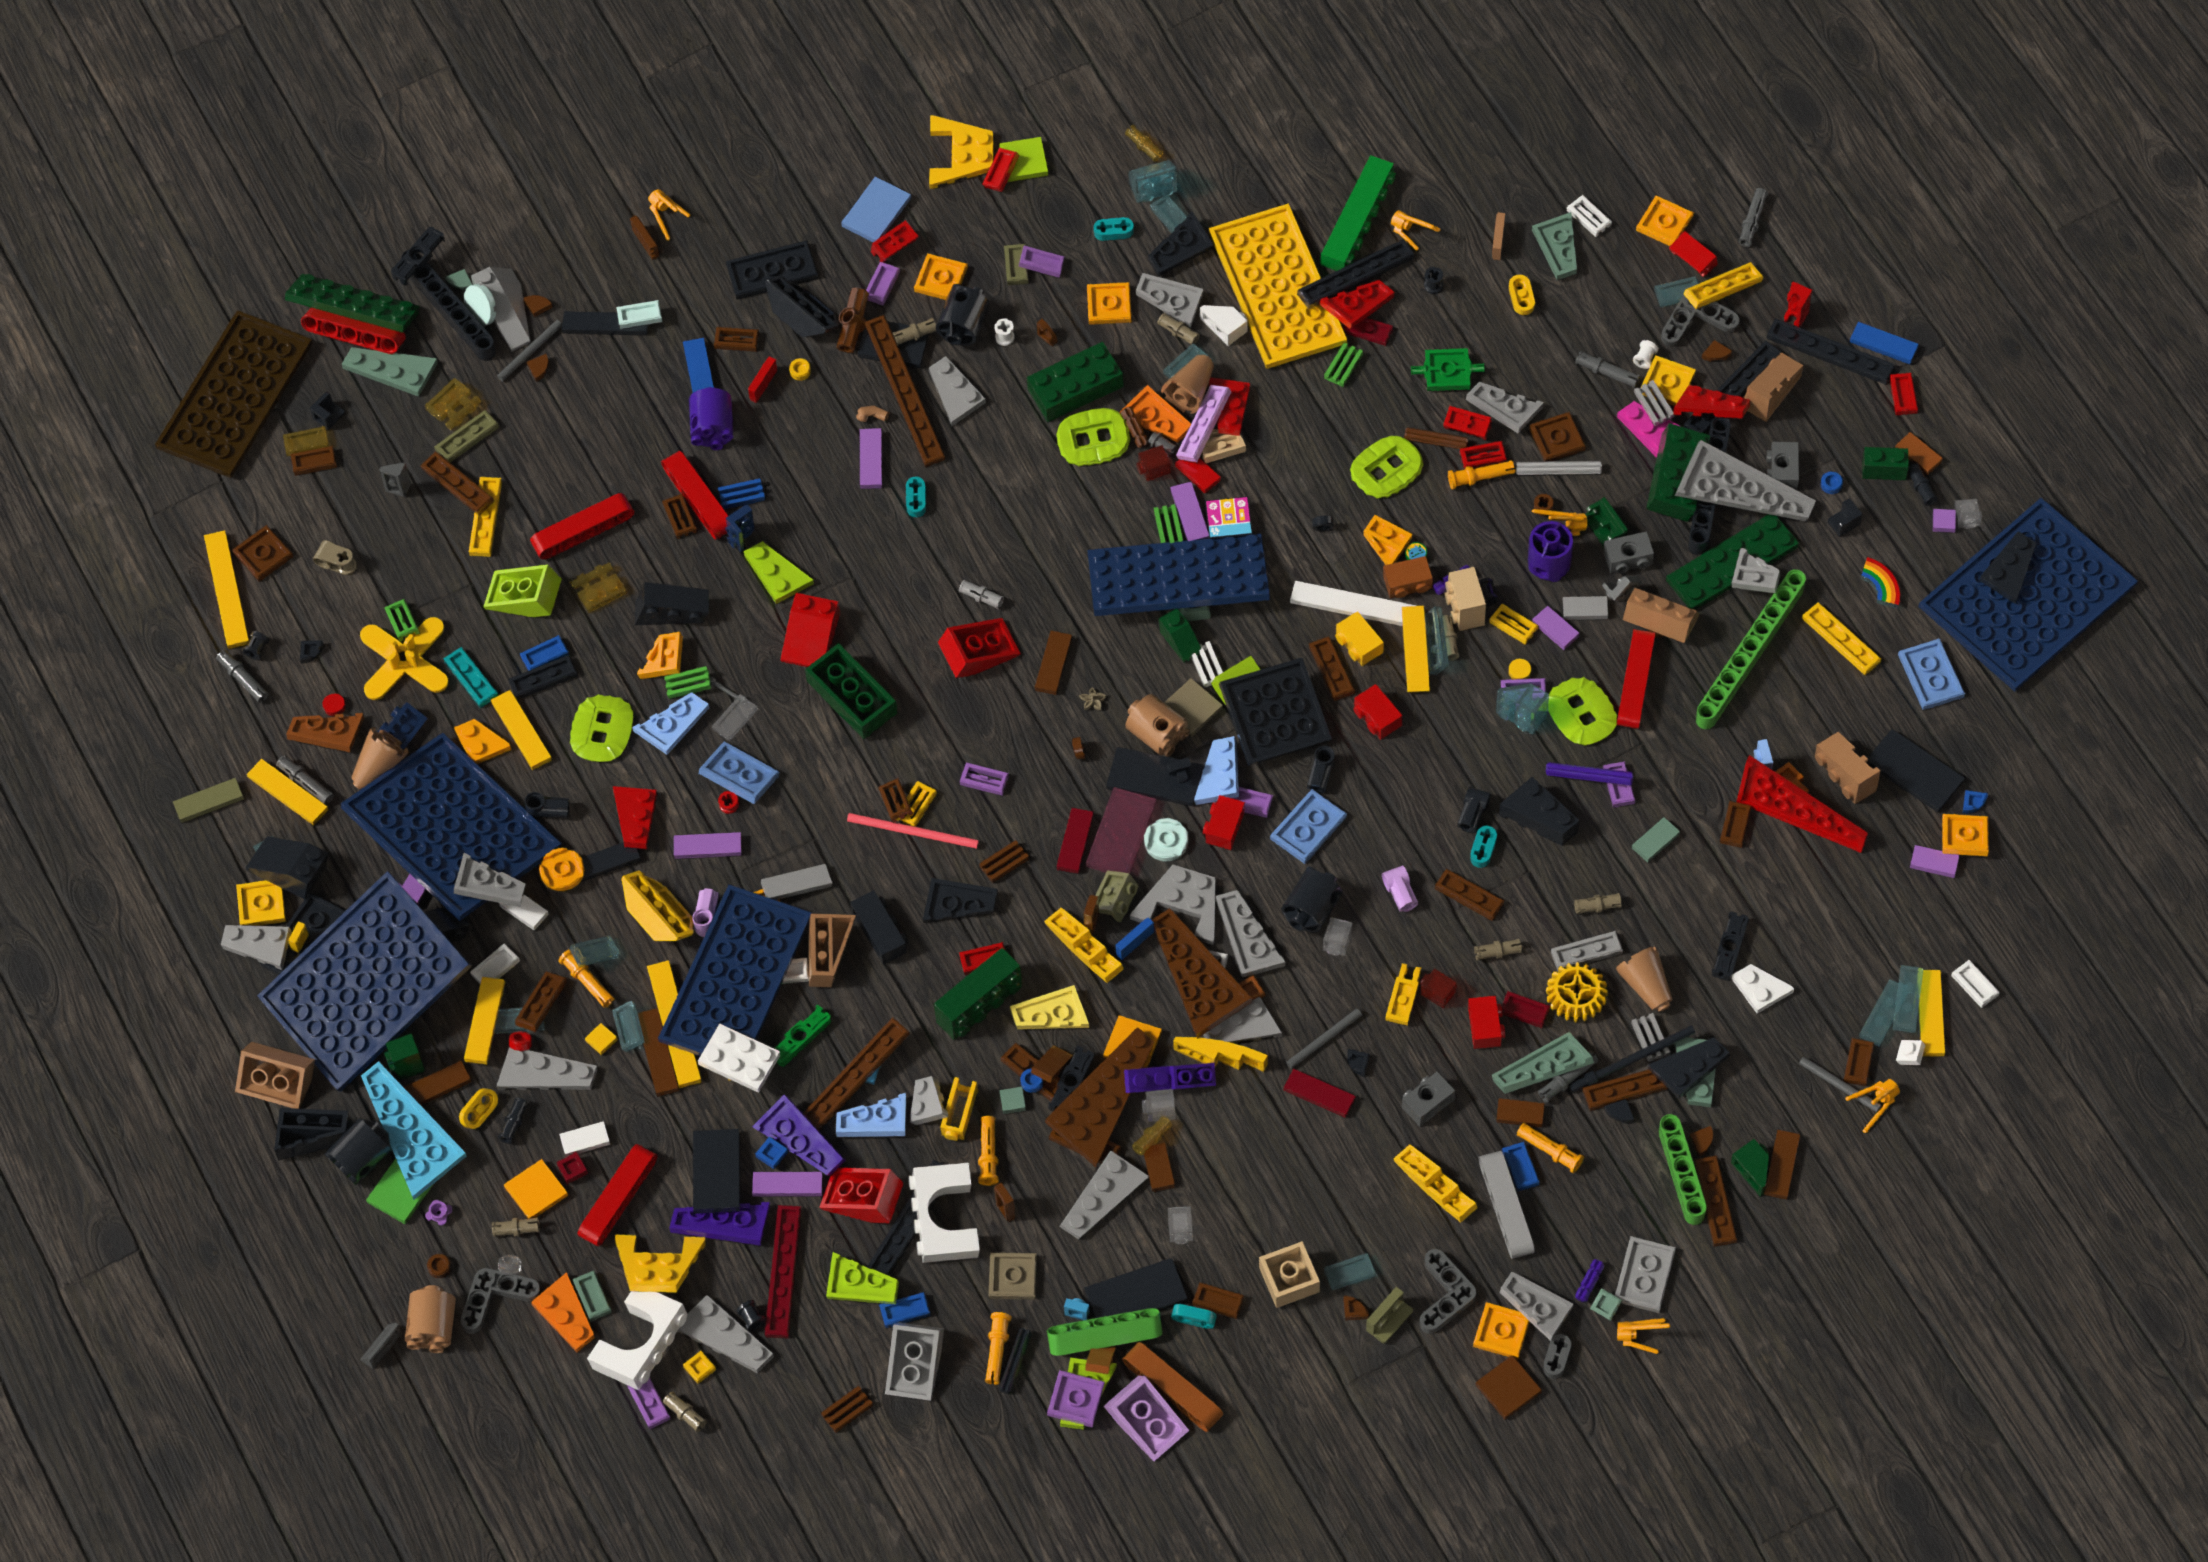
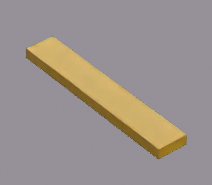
[204,530,249,649]
[647,960,701,1088]

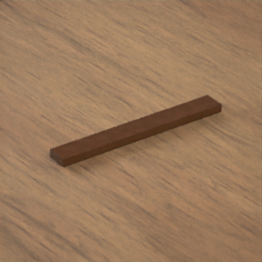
[864,315,945,467]

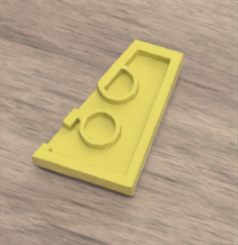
[1010,985,1089,1029]

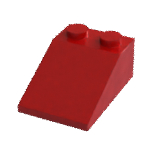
[780,593,840,667]
[938,618,1021,678]
[819,1168,904,1223]

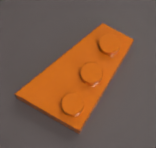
[1119,385,1191,443]
[531,1272,595,1353]

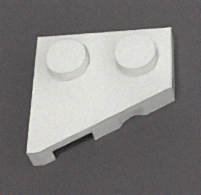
[1731,964,1794,1014]

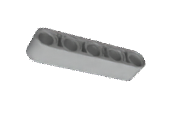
[1478,1151,1534,1259]

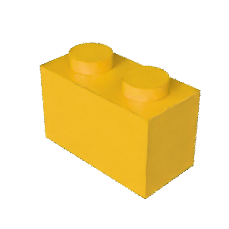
[1335,611,1384,666]

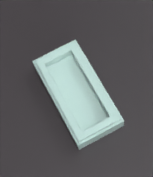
[617,300,662,329]

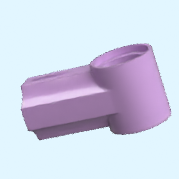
[1382,865,1418,912]
[693,888,719,937]

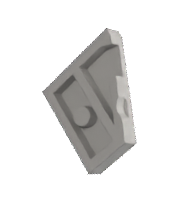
[1732,548,1780,593]
[910,1076,948,1125]

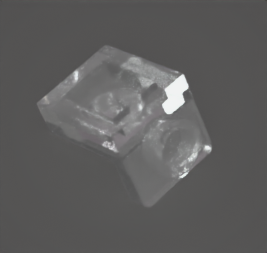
[1954,499,1982,528]

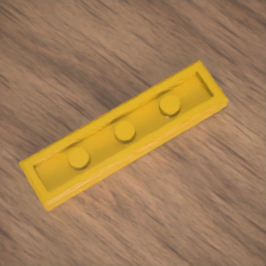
[1684,262,1763,309]
[469,477,502,557]
[1802,602,1881,675]
[491,690,552,770]
[247,759,328,826]
[1917,970,1945,1056]
[464,977,505,1065]

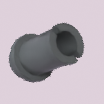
[1148,432,1177,457]

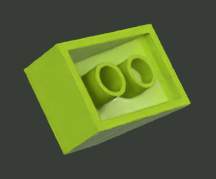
[484,565,561,617]

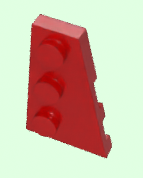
[1319,280,1395,329]
[1208,377,1250,436]
[1673,385,1750,418]
[613,786,657,849]

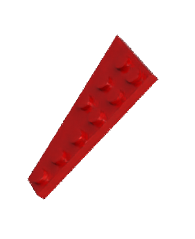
[1736,755,1868,853]

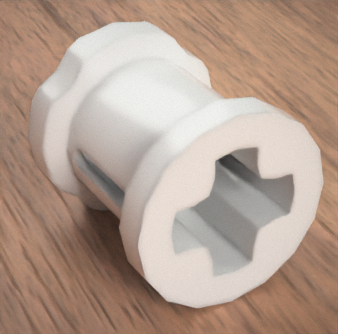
[995,319,1014,346]
[1633,340,1659,369]

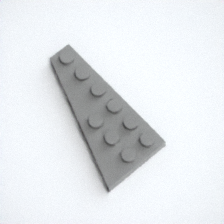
[1675,440,1816,521]

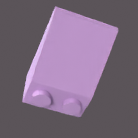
[1104,1376,1189,1461]

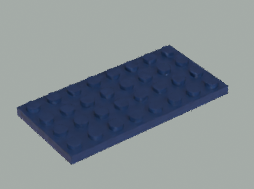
[1087,534,1270,616]
[658,885,812,1056]

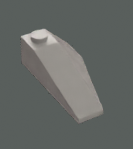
[471,267,531,352]

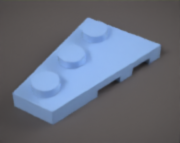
[1194,736,1239,805]
[836,1093,906,1137]

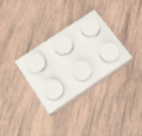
[698,1024,780,1093]

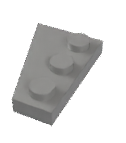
[1136,273,1203,328]
[454,853,525,907]
[1500,1272,1573,1341]

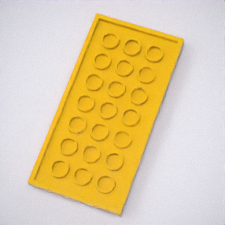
[1209,203,1347,369]

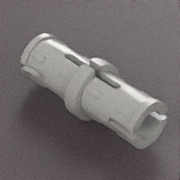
[959,580,1004,609]

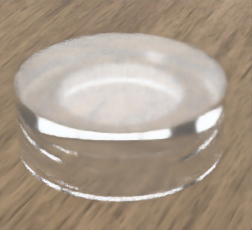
[498,1255,522,1275]

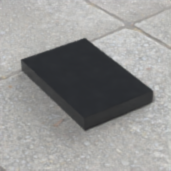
[858,318,930,368]

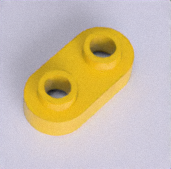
[1509,275,1535,315]
[459,1088,498,1129]

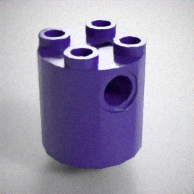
[689,387,734,450]
[1528,521,1573,582]

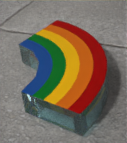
[1861,557,1900,609]

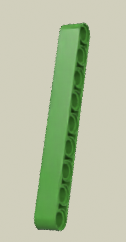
[1696,570,1806,729]

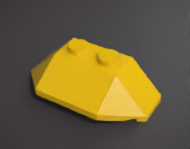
[622,870,694,941]

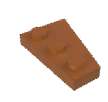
[286,713,364,752]

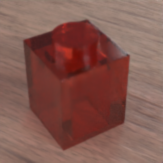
[1136,445,1171,482]
[1420,968,1457,1009]

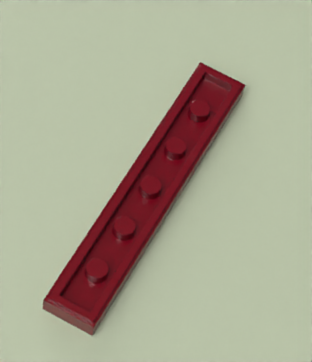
[765,1205,802,1339]

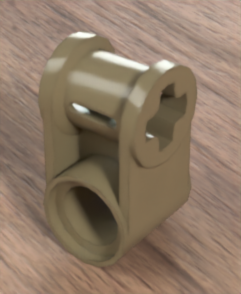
[313,540,357,575]

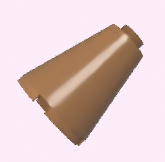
[1161,355,1214,414]
[351,727,409,790]
[1616,947,1673,1012]

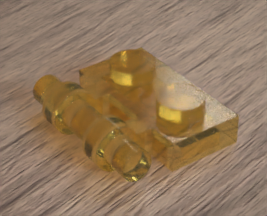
[425,378,481,430]
[570,562,627,613]

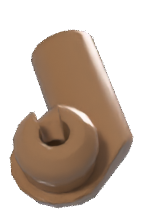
[856,405,889,422]

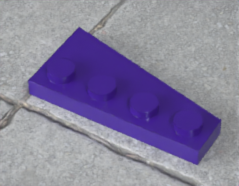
[752,1095,845,1176]
[669,1202,770,1246]

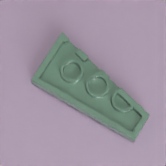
[342,347,438,397]
[1492,1032,1594,1094]

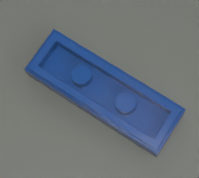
[1850,322,1918,365]
[683,338,714,393]

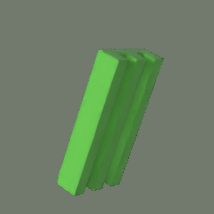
[1324,342,1363,387]
[1154,504,1183,543]
[384,599,420,642]
[664,666,711,699]

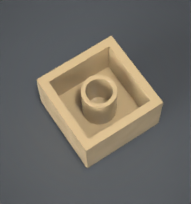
[1445,567,1486,631]
[1259,1241,1320,1308]

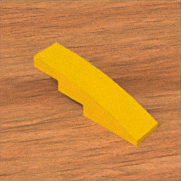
[1401,606,1430,693]
[1044,908,1124,983]
[1173,1037,1268,1072]
[1394,1144,1477,1223]

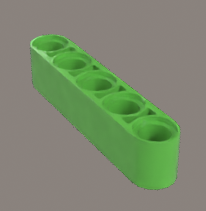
[1659,1114,1706,1225]
[1047,1308,1163,1356]

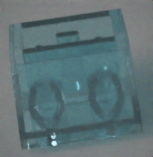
[1129,160,1177,203]
[1496,683,1549,734]

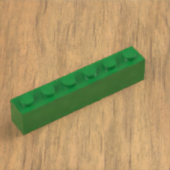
[1321,155,1396,271]

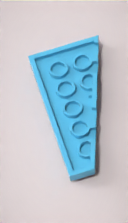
[361,1061,467,1200]

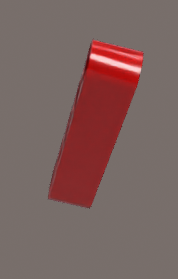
[301,308,406,354]
[661,451,728,540]
[530,493,635,560]
[1617,629,1656,729]
[577,1144,657,1247]

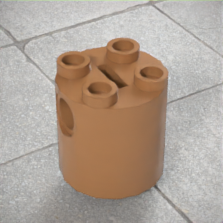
[1125,694,1190,757]
[405,1285,456,1353]

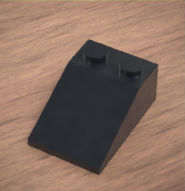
[245,836,328,899]

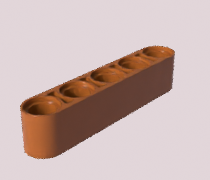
[1122,1342,1224,1432]

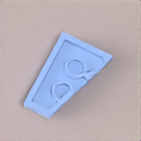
[632,692,709,755]

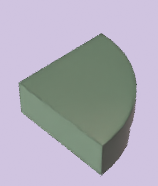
[445,269,472,291]

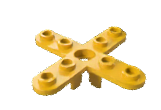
[360,617,448,700]

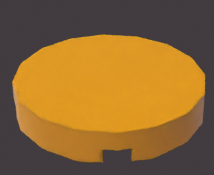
[539,848,585,891]

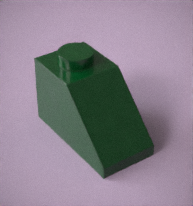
[1159,609,1201,663]
[1731,1139,1769,1197]

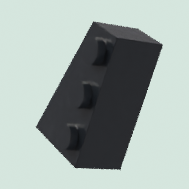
[274,1108,352,1161]

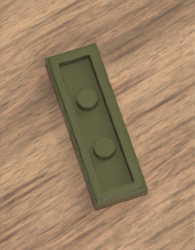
[434,410,499,463]
[173,778,244,823]

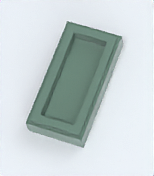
[1632,817,1680,863]
[573,1271,612,1322]

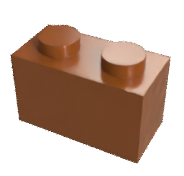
[1383,556,1433,598]

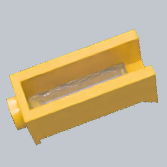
[940,1077,978,1141]

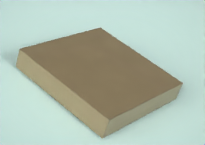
[1164,678,1223,737]
[989,1253,1037,1300]

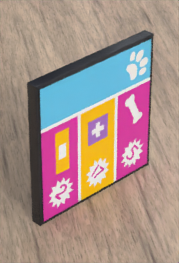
[1205,496,1253,539]

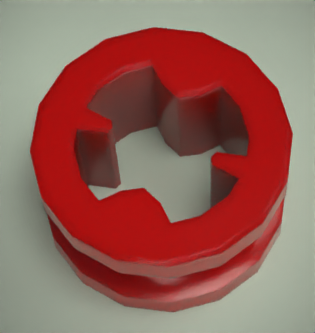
[718,791,739,814]

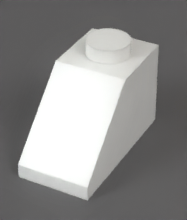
[1200,305,1248,346]

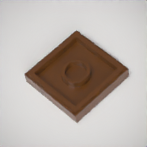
[1529,412,1586,462]
[232,525,293,582]
[1475,1355,1542,1420]

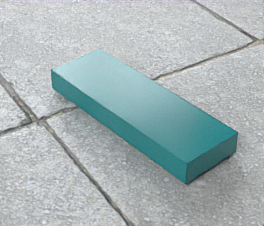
[443,647,498,708]

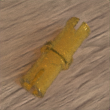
[1125,125,1163,162]
[1132,1116,1172,1155]

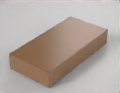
[1492,212,1505,260]

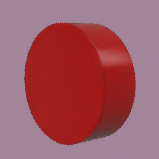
[323,694,346,716]
[509,1031,532,1051]

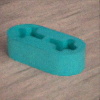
[1094,217,1134,241]
[906,476,926,518]
[1470,826,1497,868]
[1171,1304,1217,1329]

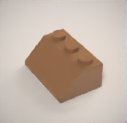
[1623,588,1700,643]
[235,1042,315,1109]

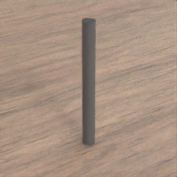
[497,320,562,382]
[1286,1008,1362,1069]
[1799,1057,1882,1113]

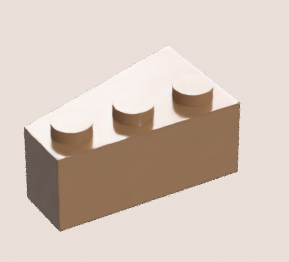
[1744,353,1803,422]
[1815,732,1880,804]
[808,914,856,987]

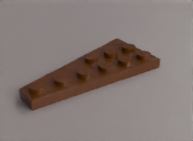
[1152,908,1252,1039]
[1045,1027,1154,1168]

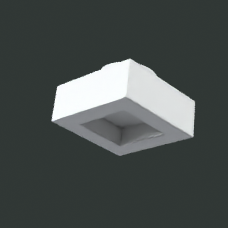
[1896,1040,1926,1065]

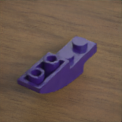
[1124,1063,1216,1093]

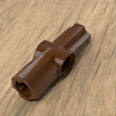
[836,287,869,353]

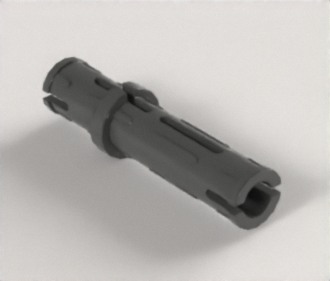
[1738,188,1768,247]
[1575,351,1640,388]
[216,650,269,703]
[276,755,334,805]
[1538,1050,1598,1103]

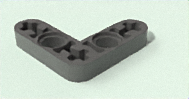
[1661,295,1739,346]
[1420,1249,1476,1334]
[461,1268,541,1334]

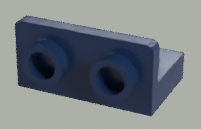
[725,504,754,552]
[377,702,428,750]

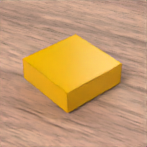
[288,922,309,953]
[585,1023,617,1055]
[683,1351,716,1384]

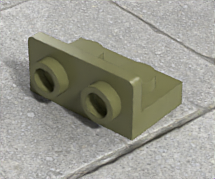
[1095,870,1138,922]
[1366,1287,1413,1344]

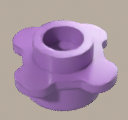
[425,1200,452,1225]

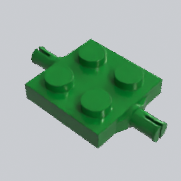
[1411,348,1484,391]

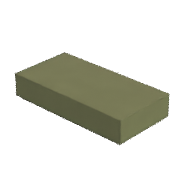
[1004,244,1029,285]

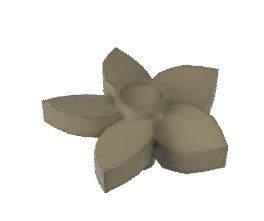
[1079,687,1106,710]

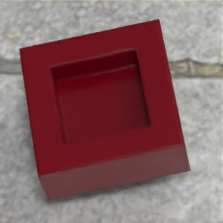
[556,1152,588,1184]

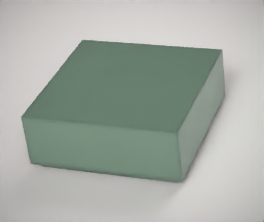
[999,1087,1026,1114]
[1590,1288,1623,1320]

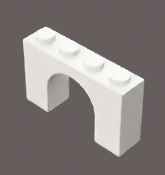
[909,1163,980,1263]
[587,1291,688,1390]

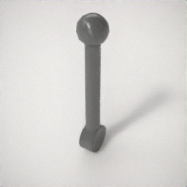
[710,677,747,705]

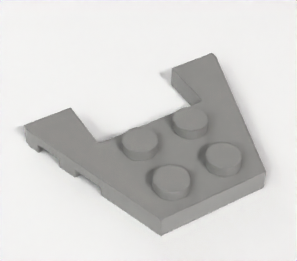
[1130,865,1215,945]

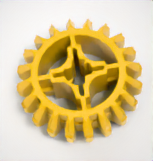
[1546,962,1608,1023]

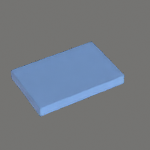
[841,177,911,242]
[1898,639,1965,710]
[699,741,779,804]
[1270,789,1347,864]

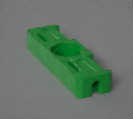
[774,1005,831,1067]

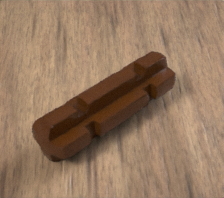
[1121,406,1148,448]

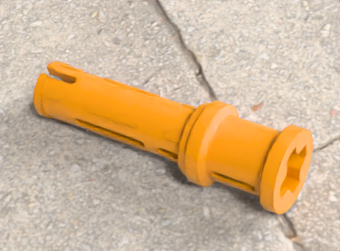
[1448,460,1515,490]
[558,948,614,1008]
[978,1116,999,1186]
[1517,1123,1584,1174]
[985,1312,1012,1385]

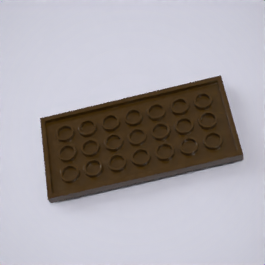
[155,310,313,478]

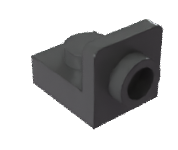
[1602,576,1642,601]

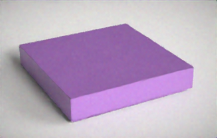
[1047,1370,1105,1427]

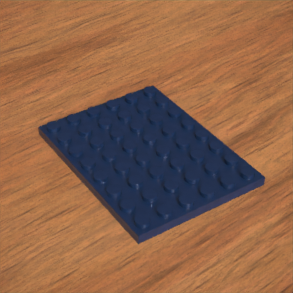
[1918,498,2138,692]
[341,733,561,921]
[257,871,472,1092]

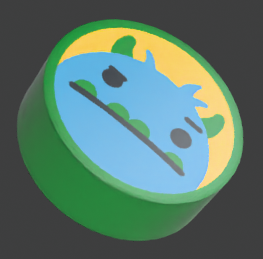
[1405,542,1427,560]

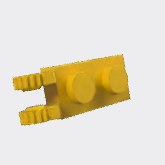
[1385,963,1421,1026]

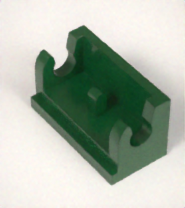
[1586,497,1628,547]

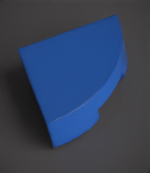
[1962,790,1988,814]

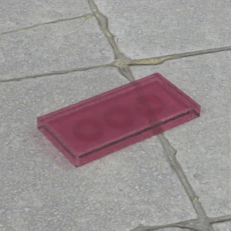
[1086,787,1156,874]

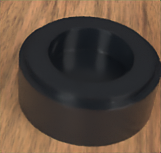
[1312,515,1334,532]

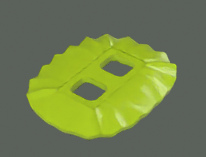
[1056,408,1131,466]
[1350,436,1424,499]
[1547,677,1617,745]
[570,694,633,762]

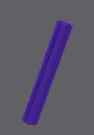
[1546,762,1634,785]

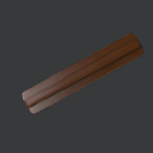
[1404,427,1468,449]

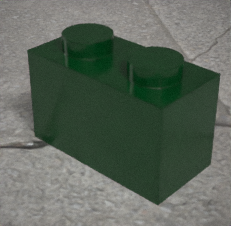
[1862,447,1908,480]
[384,1034,425,1081]

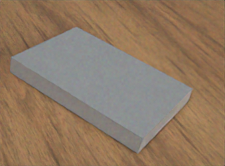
[1615,1236,1676,1313]

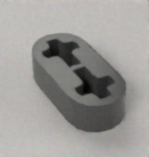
[1543,1334,1571,1379]

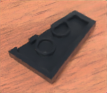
[1979,531,2036,604]

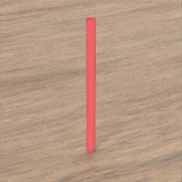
[847,813,979,849]

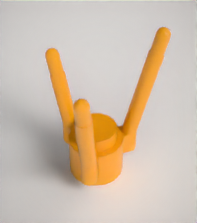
[648,189,690,241]
[1391,210,1440,251]
[1532,509,1587,536]
[1846,1079,1900,1133]
[1617,1318,1671,1354]

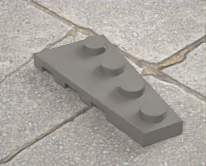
[496,1047,598,1090]
[677,1295,774,1373]

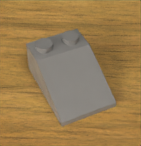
[885,1322,944,1401]

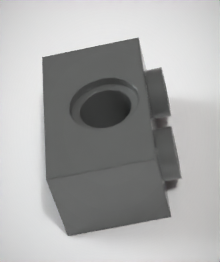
[1766,442,1799,490]
[1603,531,1654,574]
[1402,1072,1455,1127]

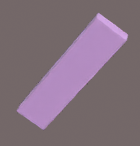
[1176,385,1231,462]

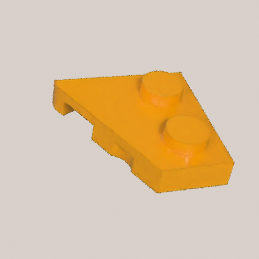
[1364,515,1412,565]
[637,632,683,679]
[454,719,511,764]

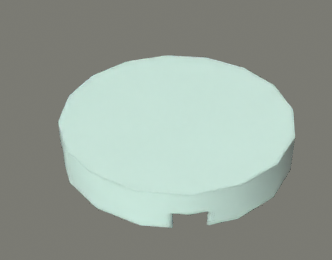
[464,284,496,326]
[1144,818,1189,861]

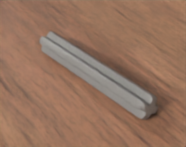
[1516,461,1602,475]

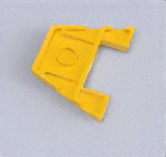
[929,116,993,189]
[615,1235,706,1292]

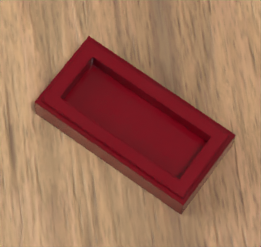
[1501,991,1550,1028]

